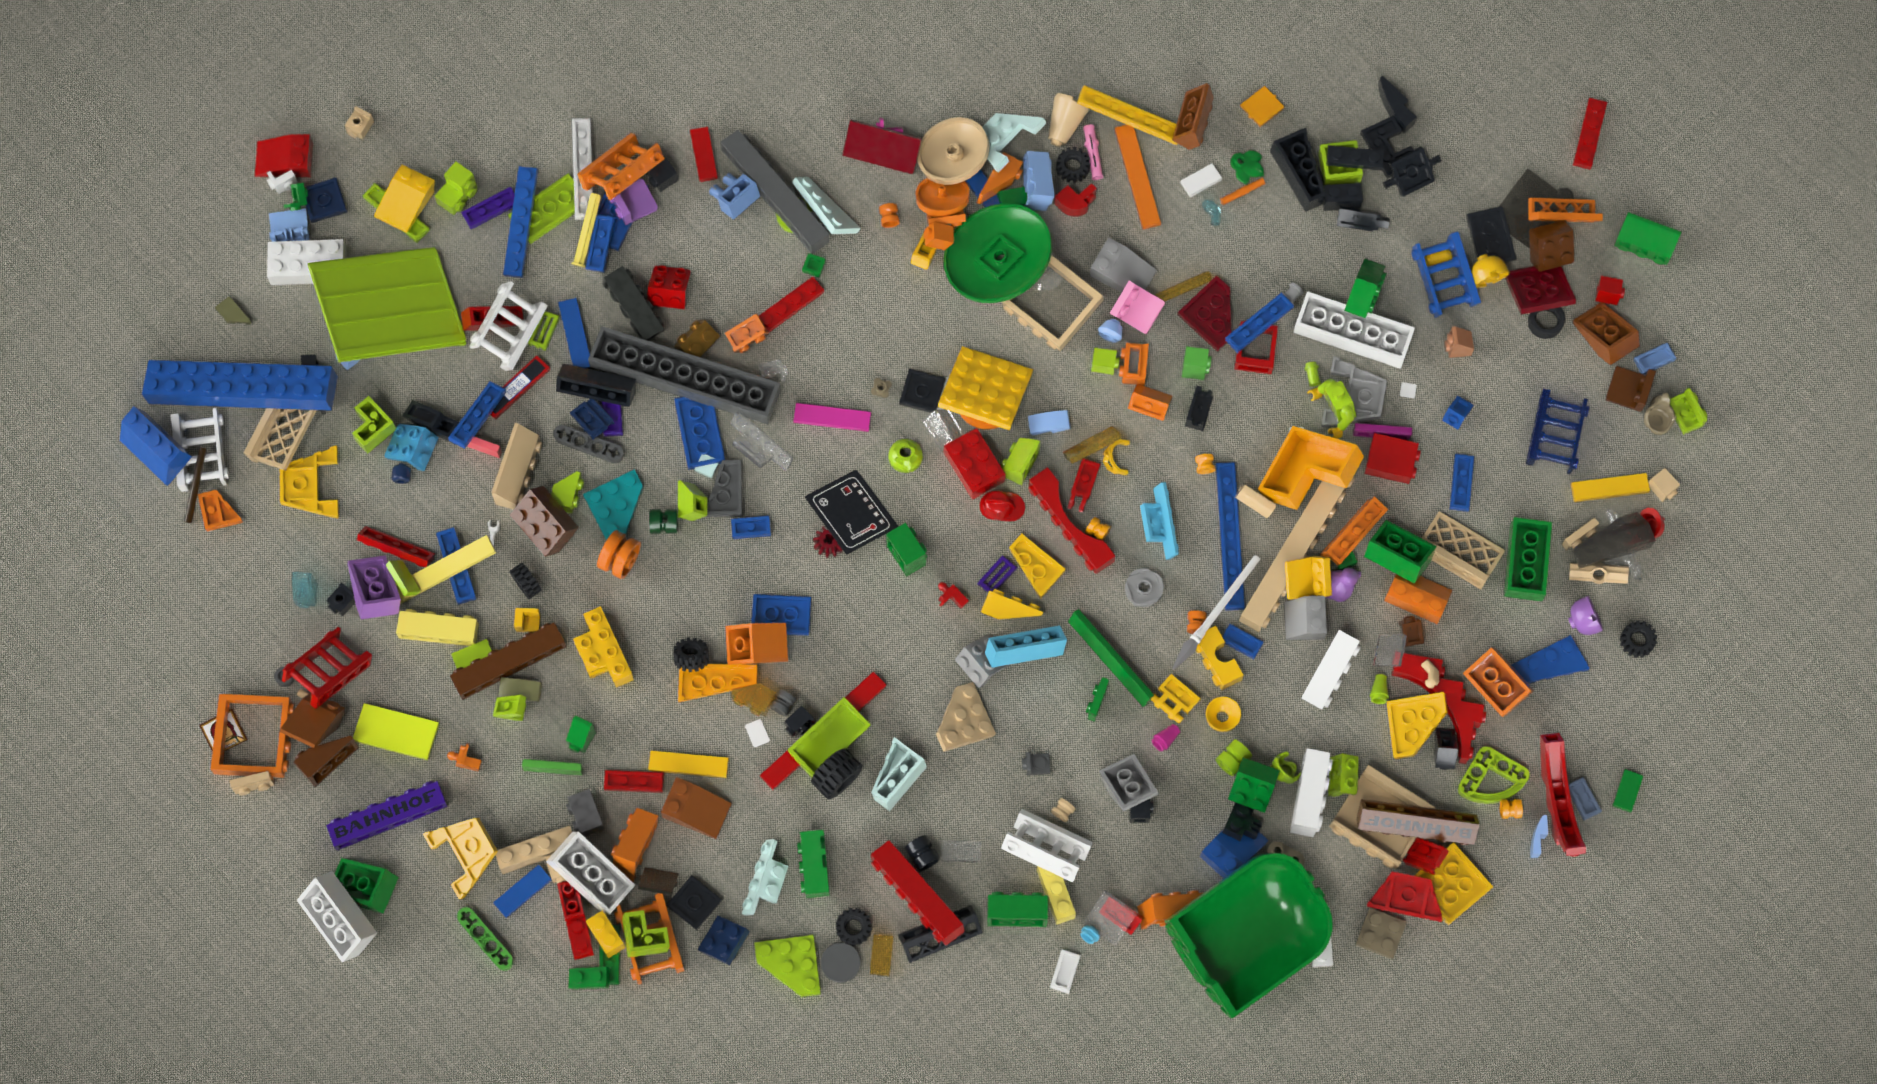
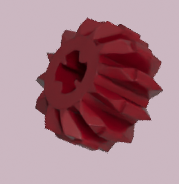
[813,526,843,558]

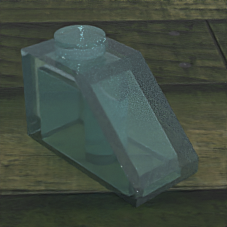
[292,572,318,609]

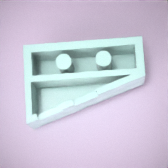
[871,737,927,811]

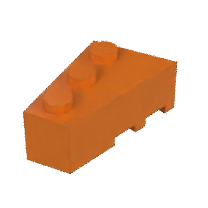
[611,808,658,883]
[1137,890,1203,929]

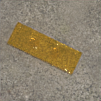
[1063,426,1121,464]

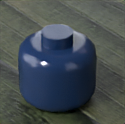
[391,463,411,484]

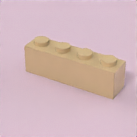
[496,826,572,874]

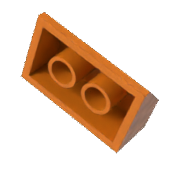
[1384,574,1452,624]

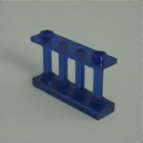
[1526,388,1590,475]

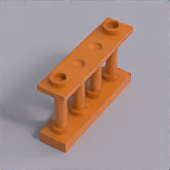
[577,133,664,200]
[614,892,684,985]

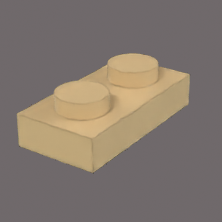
[1562,518,1599,551]

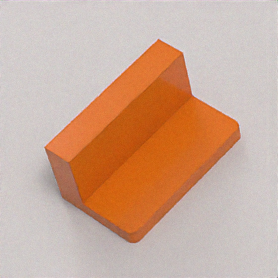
[1128,384,1173,421]

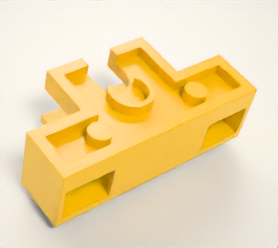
[573,606,634,688]

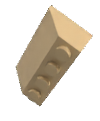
[491,423,542,510]

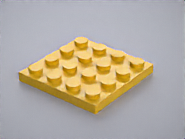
[938,346,1033,430]

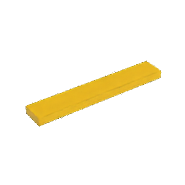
[1077,85,1177,145]

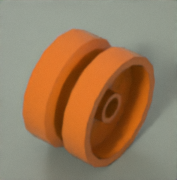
[597,530,641,579]

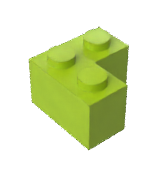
[435,161,478,215]
[352,396,396,454]
[622,910,670,957]

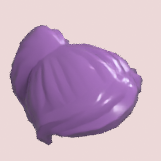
[1326,567,1361,602]

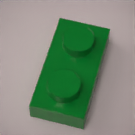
[568,967,609,990]

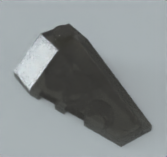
[1572,512,1656,569]

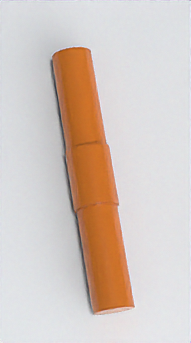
[1220,178,1265,205]

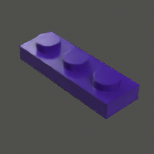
[461,187,515,230]

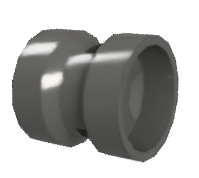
[770,689,796,716]

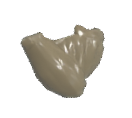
[1644,392,1677,435]

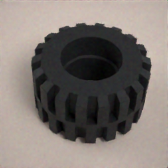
[811,748,863,800]

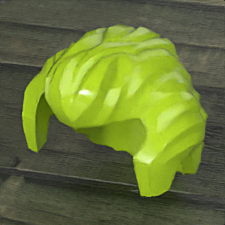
[1271,751,1301,784]

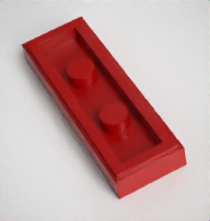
[690,127,718,182]
[604,770,664,793]

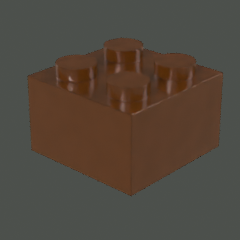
[1529,220,1574,272]

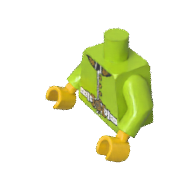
[1307,379,1356,439]

